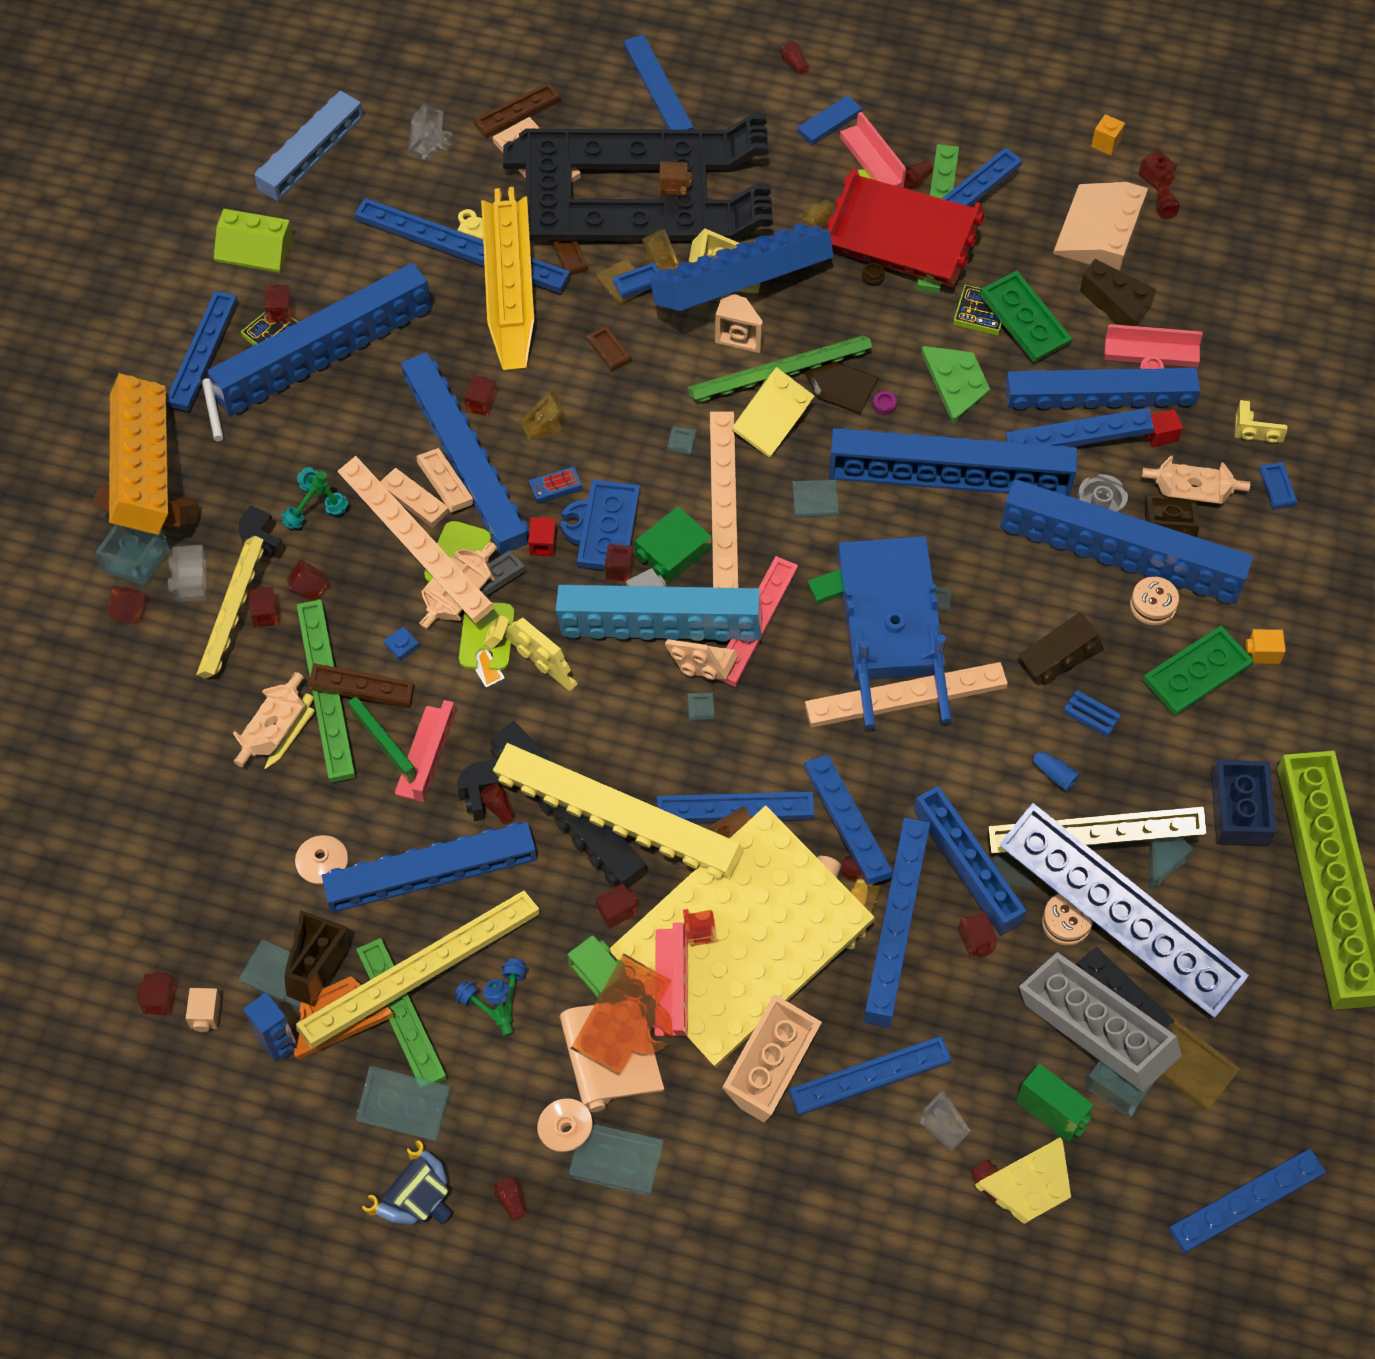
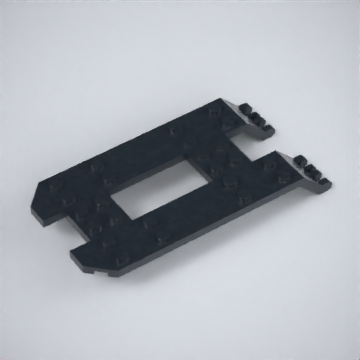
[503,113,773,241]

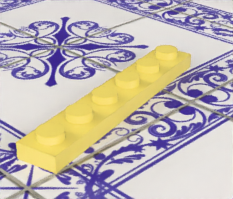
[196,536,263,679]

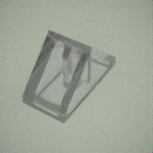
[920,1091,971,1150]

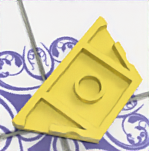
[503,618,578,692]
[975,1137,1071,1224]

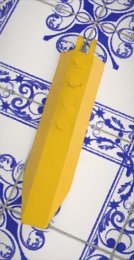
[481,187,534,371]

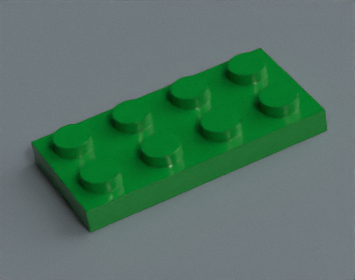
[979,270,1072,363]
[1143,625,1254,717]

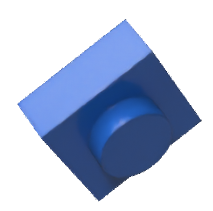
[383,627,420,662]

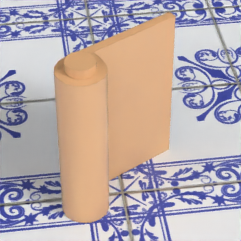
[560,999,664,1112]

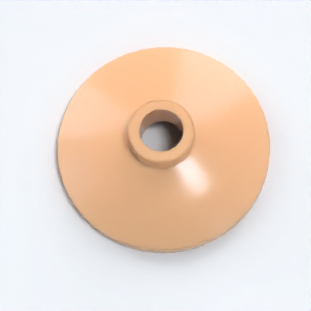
[295,835,348,884]
[537,1099,593,1152]

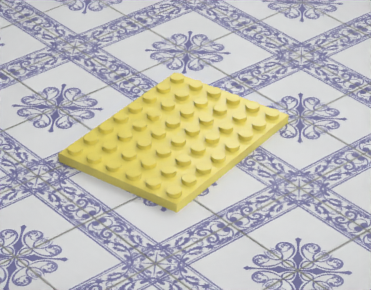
[610,806,875,1067]

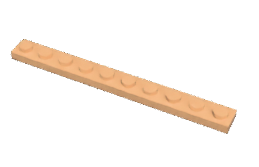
[710,412,738,588]
[338,456,495,624]

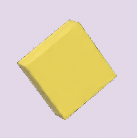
[484,615,509,648]

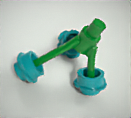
[281,467,348,529]

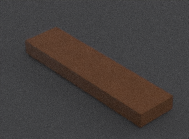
[474,82,561,139]
[308,663,414,708]

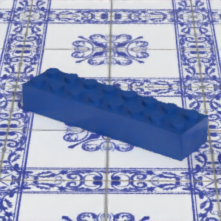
[650,223,834,311]

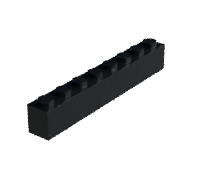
[490,721,647,893]

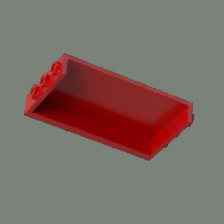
[827,167,985,287]

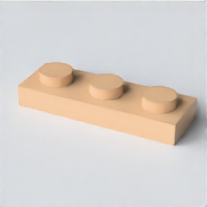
[417,448,473,512]
[380,468,449,528]

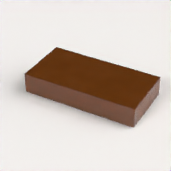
[552,240,588,276]
[587,325,632,372]

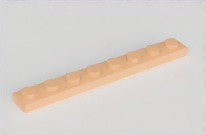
[805,662,1008,728]

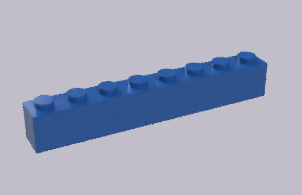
[1005,368,1200,409]
[863,818,930,1028]
[321,822,537,913]

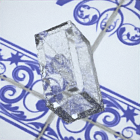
[168,545,207,602]

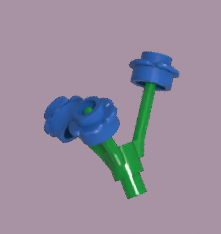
[454,959,527,1035]

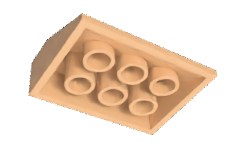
[1053,182,1148,271]

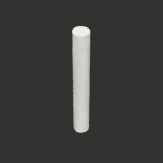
[202,379,223,441]

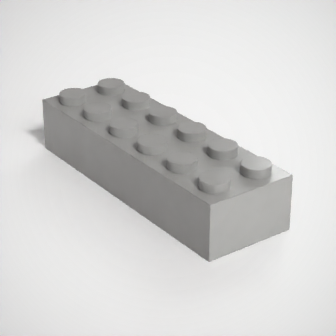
[1019,952,1182,1092]

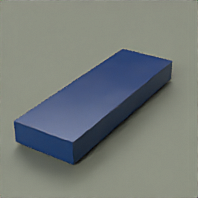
[797,95,862,146]

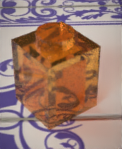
[659,161,692,195]

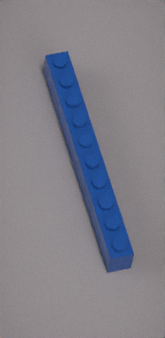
[401,352,529,555]

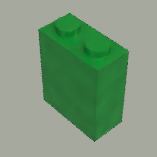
[635,506,712,584]
[1016,1063,1094,1143]

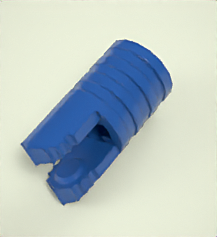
[1033,752,1081,792]

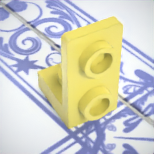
[1235,400,1288,443]

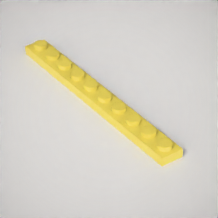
[296,891,539,1049]

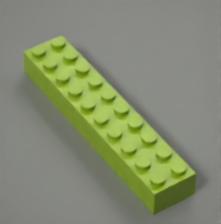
[1277,751,1375,1010]

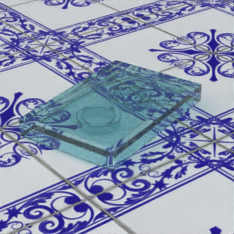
[356,1066,451,1141]
[569,1124,664,1196]

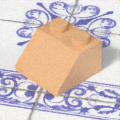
[715,294,763,353]

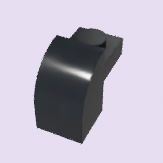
[238,505,285,559]
[457,759,500,822]

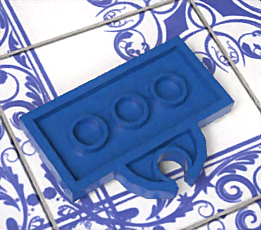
[560,480,640,572]

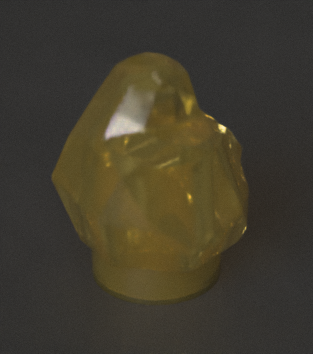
[801,199,832,227]

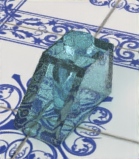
[1148,837,1193,891]

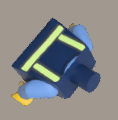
[362,1141,452,1225]

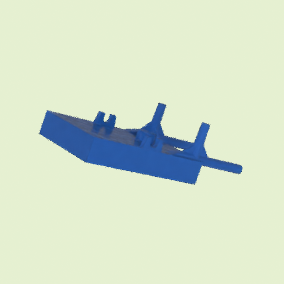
[837,536,952,729]

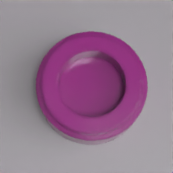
[873,391,897,415]

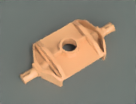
[1141,456,1250,504]
[419,541,497,630]
[233,672,305,767]

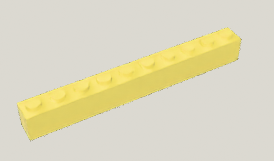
[493,743,744,879]

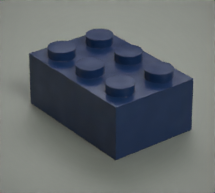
[1212,760,1276,846]

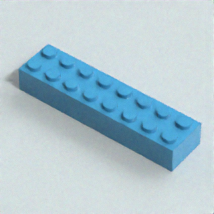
[556,585,763,642]

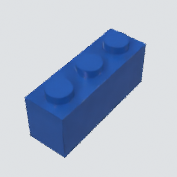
[243,992,297,1062]

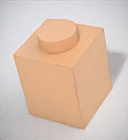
[186,988,221,1032]

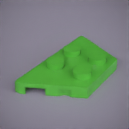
[921,346,990,423]

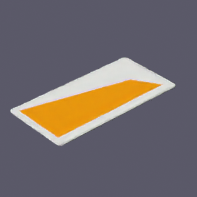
[475,650,504,687]

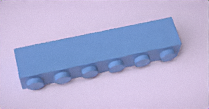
[254,91,363,201]

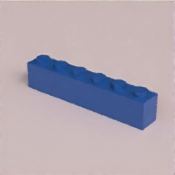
[914,786,1027,936]

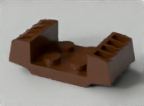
[92,485,198,528]

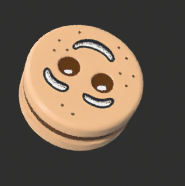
[1130,577,1179,626]
[1042,894,1093,946]

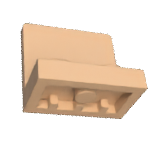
[665,639,738,680]

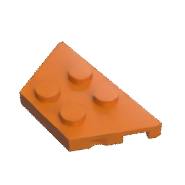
[294,976,394,1060]

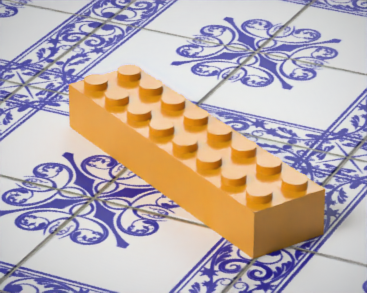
[109,373,168,535]

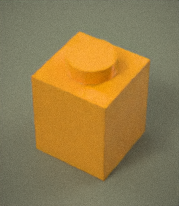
[1091,114,1125,156]
[1245,629,1286,664]

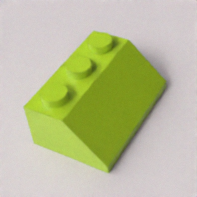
[214,209,293,273]

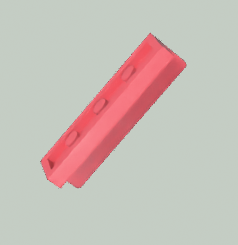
[840,112,906,188]
[1104,324,1203,367]
[395,700,456,802]
[655,922,688,1037]

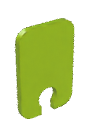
[424,521,491,582]
[459,602,515,670]

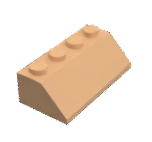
[722,994,822,1123]

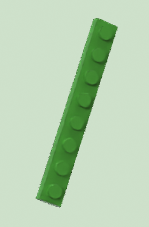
[916,144,959,293]
[688,335,872,401]
[297,599,355,783]

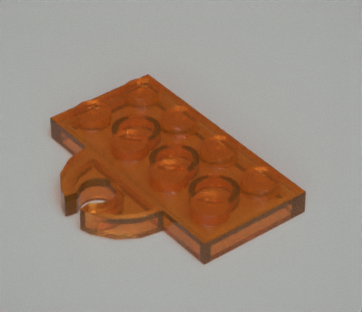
[570,953,673,1076]

